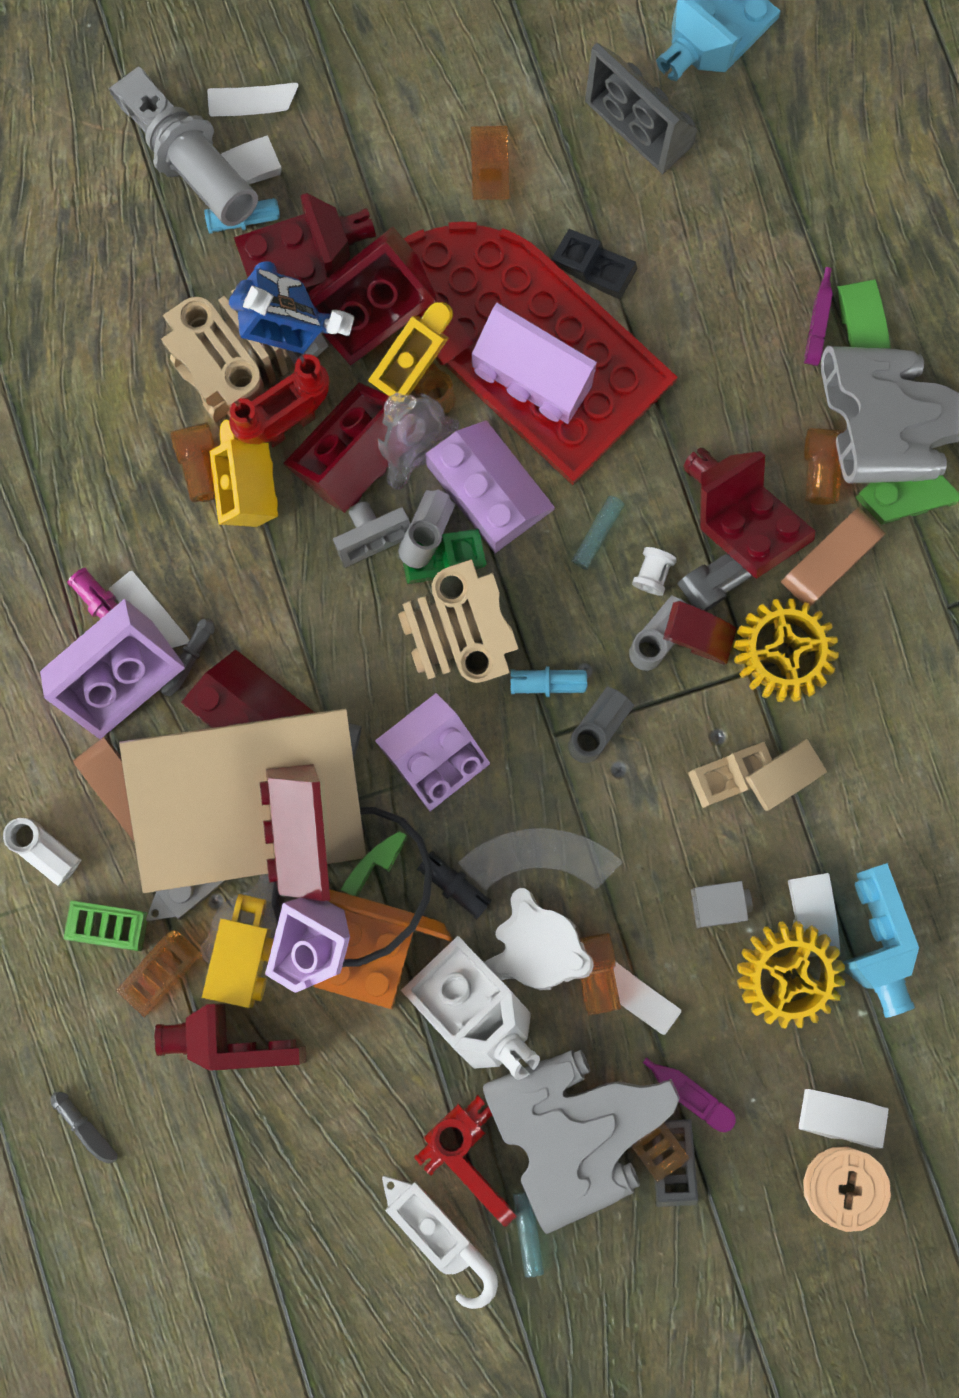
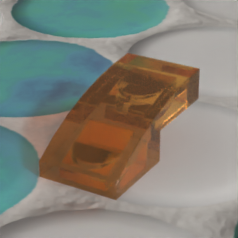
[471,126,510,200]

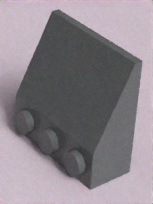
[585,43,698,175]

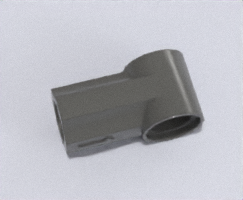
[677,553,753,612]
[568,686,634,763]

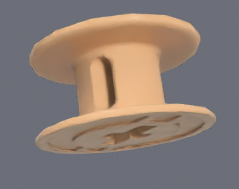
[803,1146,891,1232]

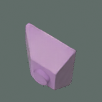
[265,898,350,993]

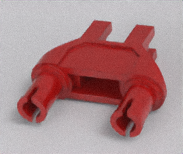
[229,354,330,448]

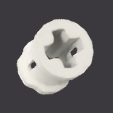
[632,547,677,596]

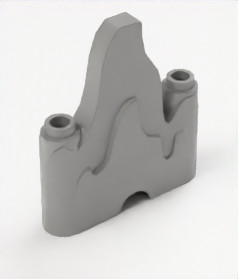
[821,346,959,483]
[483,1050,680,1234]

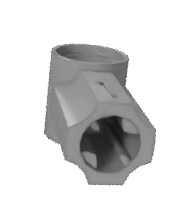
[398,489,455,568]
[629,595,686,671]

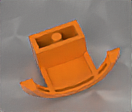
[314,889,453,1009]

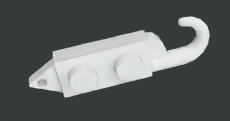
[382,1176,498,1309]

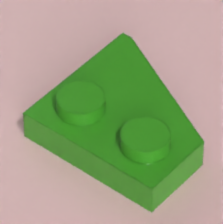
[855,476,959,525]

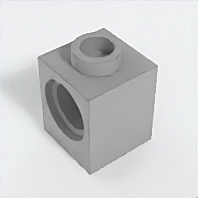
[691,881,753,928]

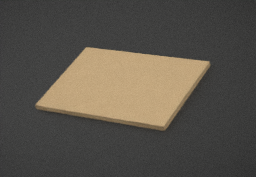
[119,708,366,893]

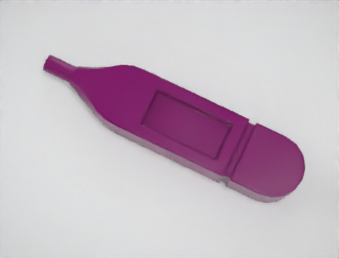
[804,267,832,366]
[642,1057,736,1132]

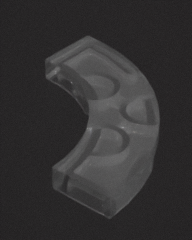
[458,828,623,891]

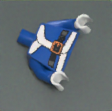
[229,261,354,354]

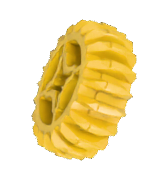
[733,599,839,702]
[737,921,845,1029]

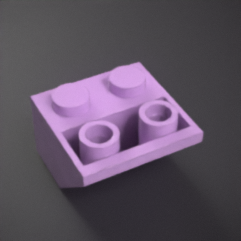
[375,693,490,811]

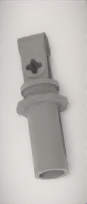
[109,66,258,226]

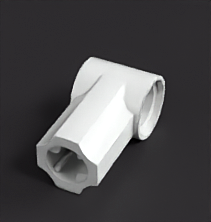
[3,818,82,887]

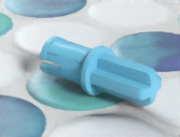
[204,198,280,234]
[511,666,587,697]

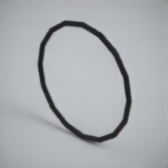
[271,807,433,967]

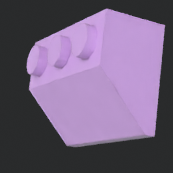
[472,303,597,424]
[426,420,555,553]
[40,599,185,739]

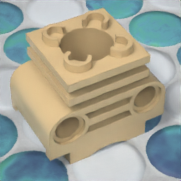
[161,289,289,422]
[398,559,518,683]

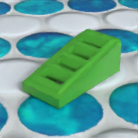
[64,901,148,952]

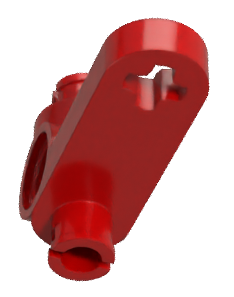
[414,1095,518,1227]

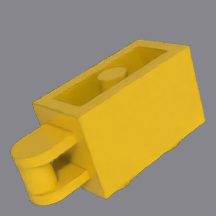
[368,302,453,404]
[209,420,278,527]
[202,894,274,1008]

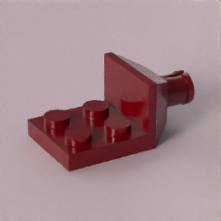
[234,193,376,293]
[684,448,815,579]
[154,1003,307,1071]

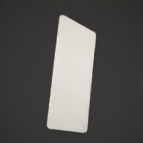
[207,83,298,117]
[109,571,190,648]
[586,961,681,1035]

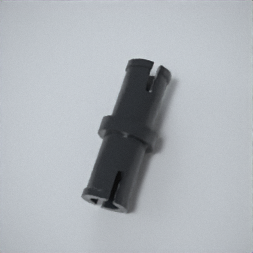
[416,851,492,920]

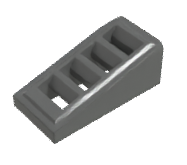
[652,1119,698,1207]

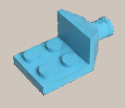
[656,0,781,81]
[843,863,919,1018]

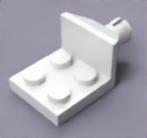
[401,936,540,1080]

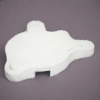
[484,888,594,990]

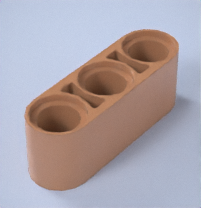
[781,507,886,607]
[73,737,134,841]

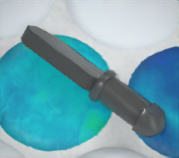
[161,618,215,696]
[50,1091,117,1164]

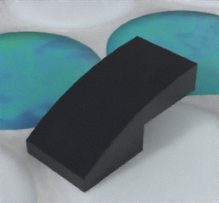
[551,229,638,299]

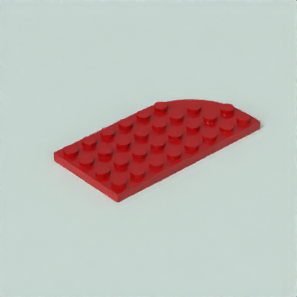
[403,221,678,485]

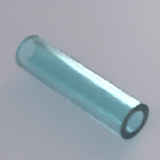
[571,496,625,570]
[513,1192,544,1277]

